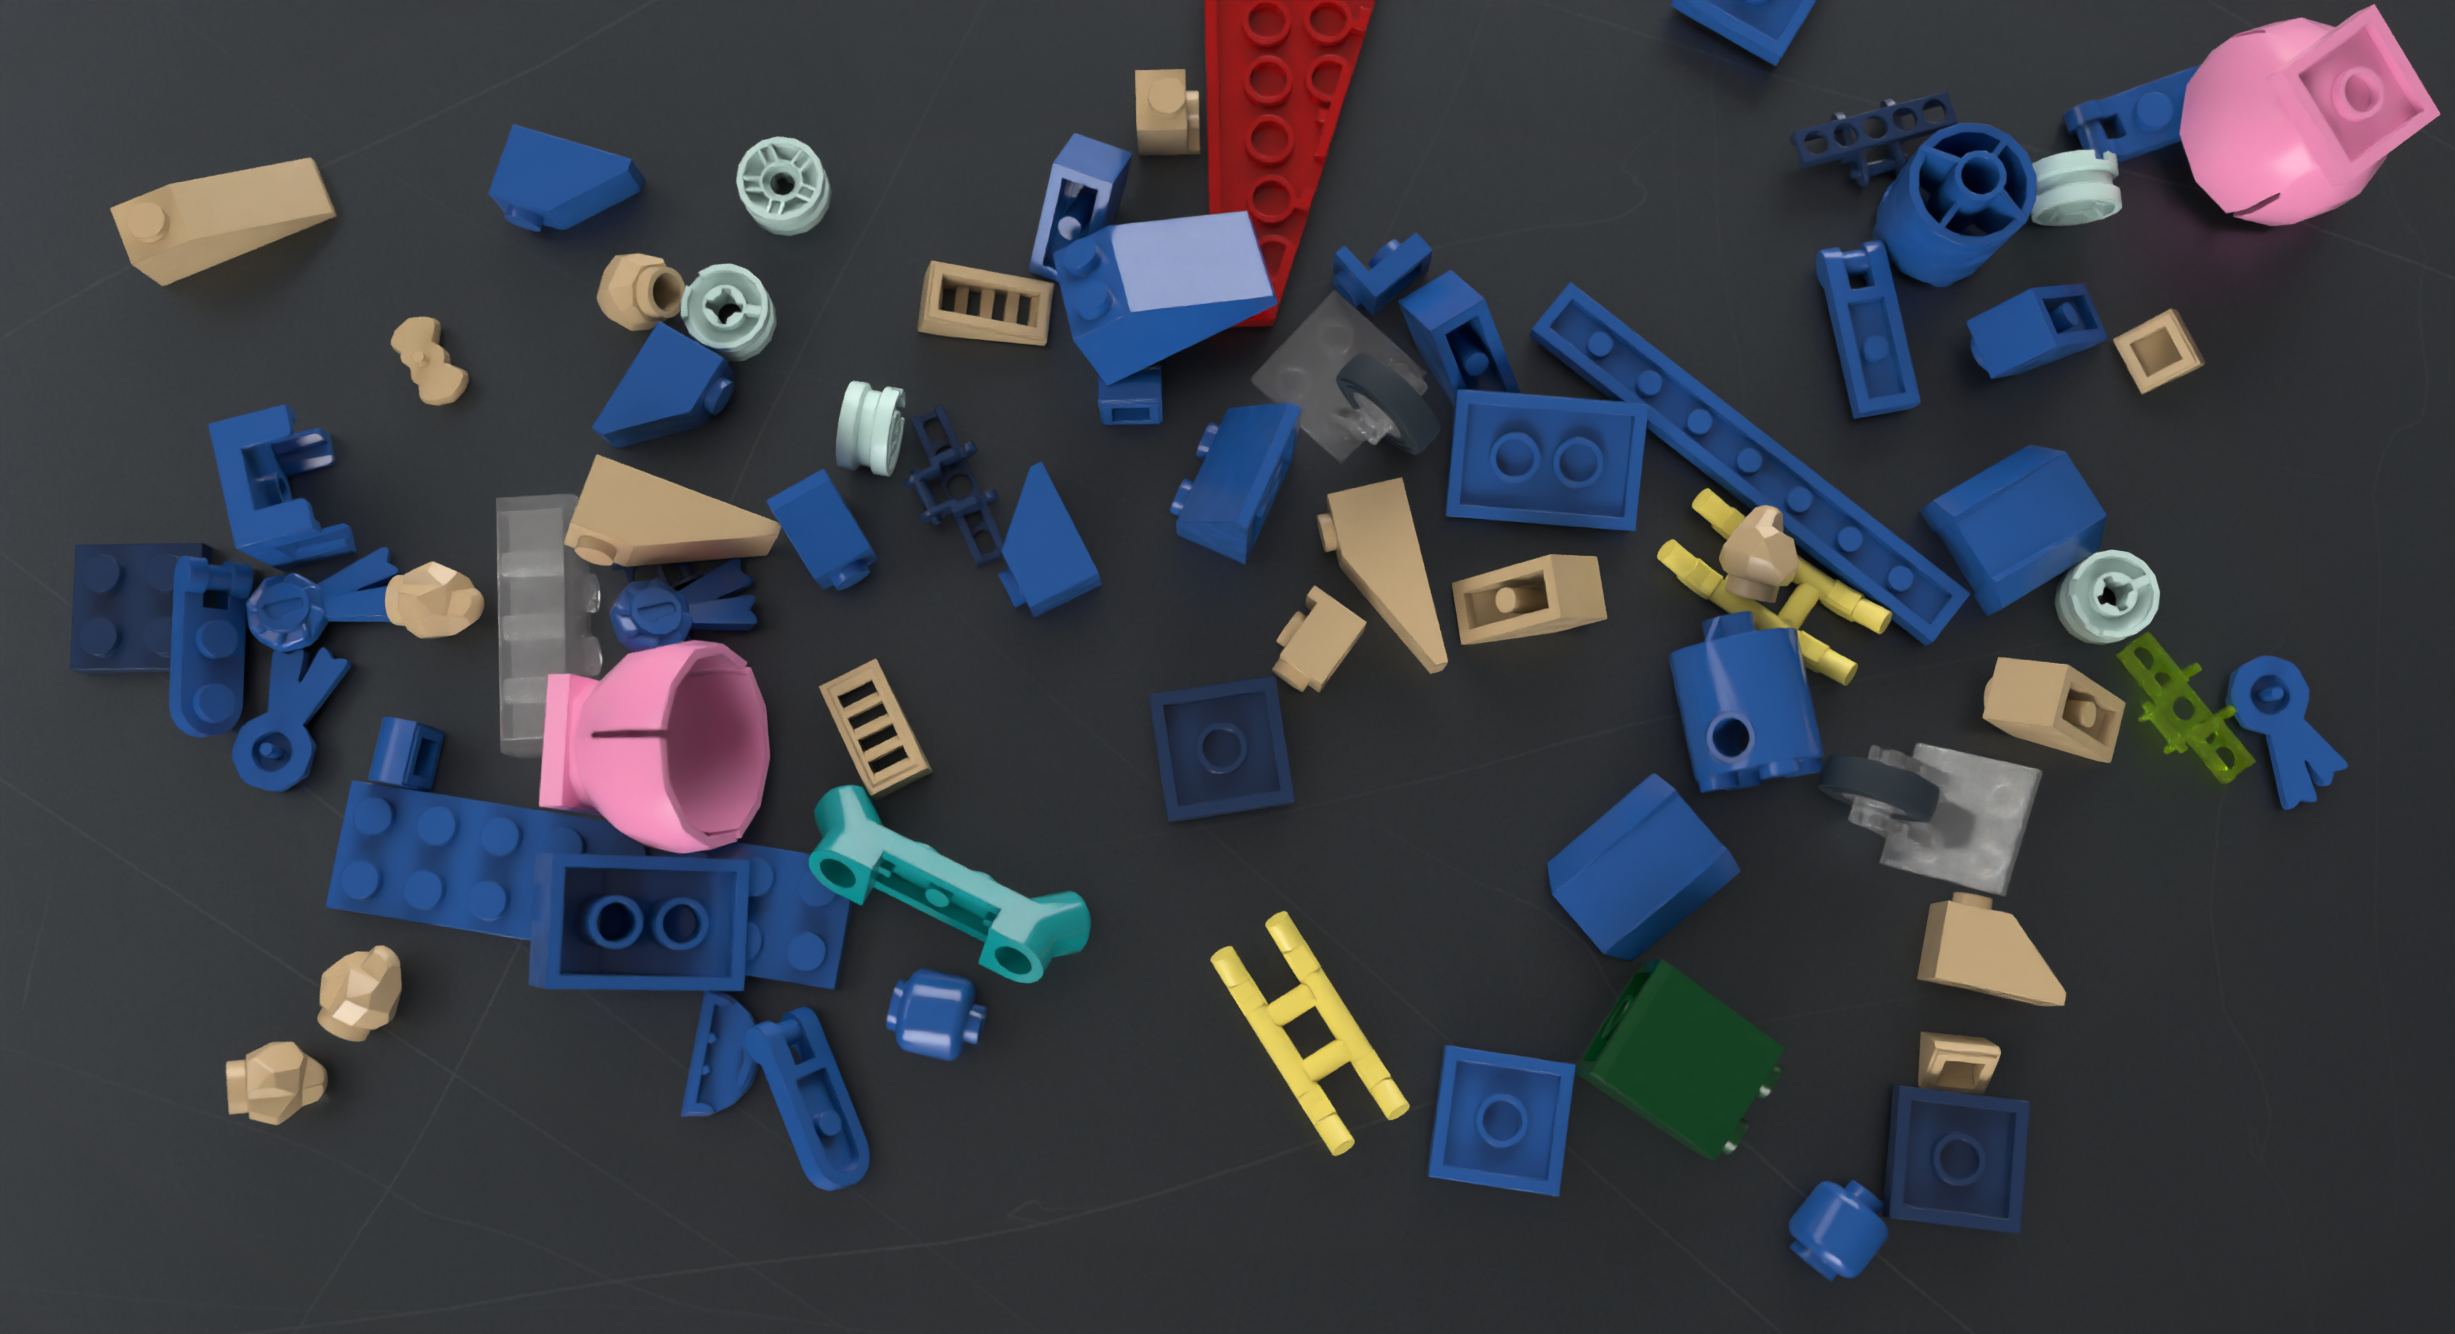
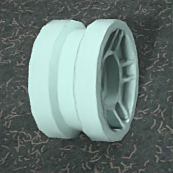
[736,137,831,236]
[2031,150,2122,226]
[680,264,776,362]
[836,381,906,477]
[2054,550,2160,645]

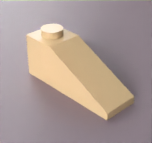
[110,157,337,286]
[563,454,781,567]
[1317,477,1448,674]

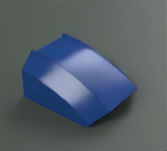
[1919,444,2107,617]
[1547,773,1741,961]

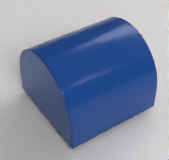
[1098,365,1163,425]
[368,716,445,792]

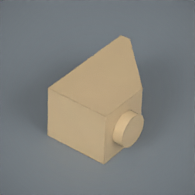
[1452,554,1607,645]
[1982,657,2126,763]
[1917,892,2066,1006]

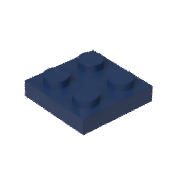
[70,543,212,674]
[1149,675,1295,823]
[1882,1085,2030,1234]

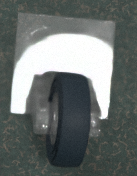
[1250,290,1441,465]
[1818,742,2042,896]

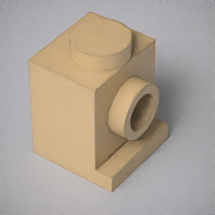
[1135,69,1200,156]
[1272,585,1367,693]

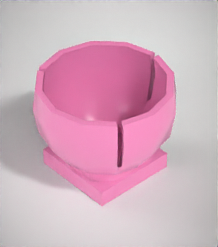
[2179,4,2440,226]
[539,640,770,854]

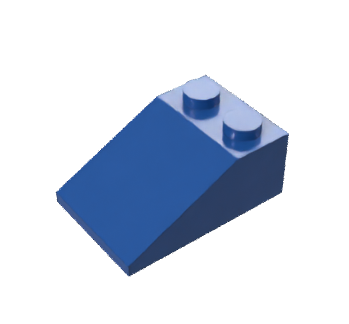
[1052,211,1278,386]
[1170,402,1302,565]
[528,853,750,991]

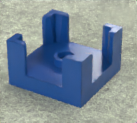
[208,404,357,572]

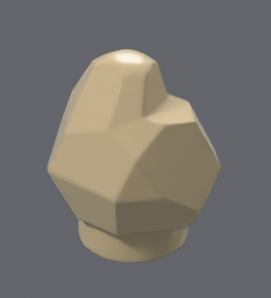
[597,253,685,331]
[1719,505,1799,603]
[385,561,485,639]
[317,946,402,1042]
[226,1042,328,1125]

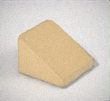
[2113,309,2206,394]

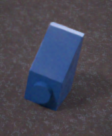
[488,124,645,232]
[1028,133,1133,282]
[1398,270,1521,406]
[1966,283,2109,379]
[592,321,735,449]
[998,461,1102,618]
[766,468,879,590]

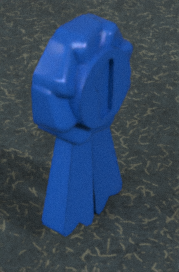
[246,547,401,652]
[610,558,757,652]
[231,647,352,792]
[2225,655,2348,810]

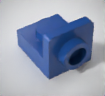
[1332,232,1433,316]

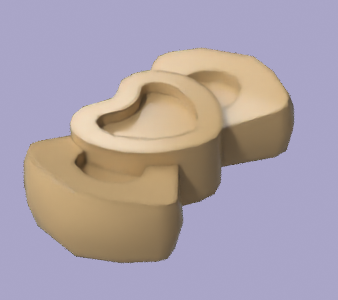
[391,316,469,406]

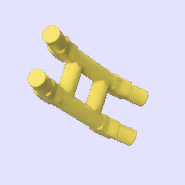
[1657,489,1893,686]
[1211,911,1410,1156]

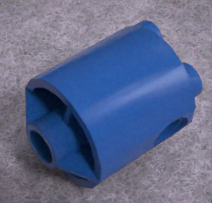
[1873,123,2037,287]
[1668,612,1824,793]

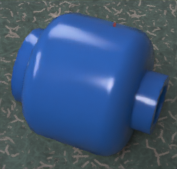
[887,968,987,1061]
[1788,1180,1888,1281]

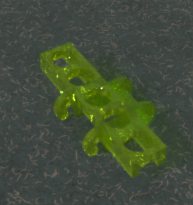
[2116,632,2256,784]

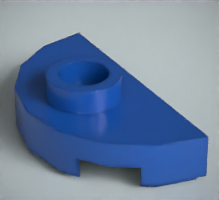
[681,991,760,1117]

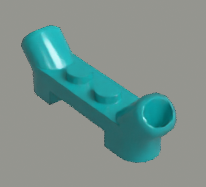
[808,785,1091,983]

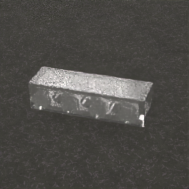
[496,494,602,759]

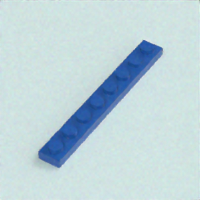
[1529,282,1971,646]

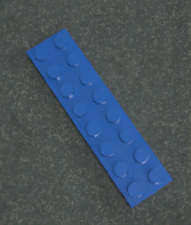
[325,780,854,990]

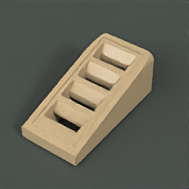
[917,260,1054,346]
[819,659,933,801]

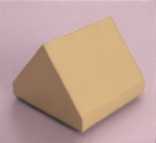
[1918,1031,2001,1096]

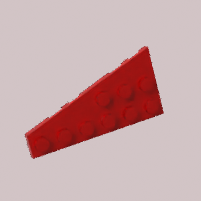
[1204,0,1376,327]

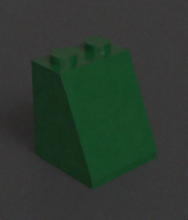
[1575,959,1785,1161]

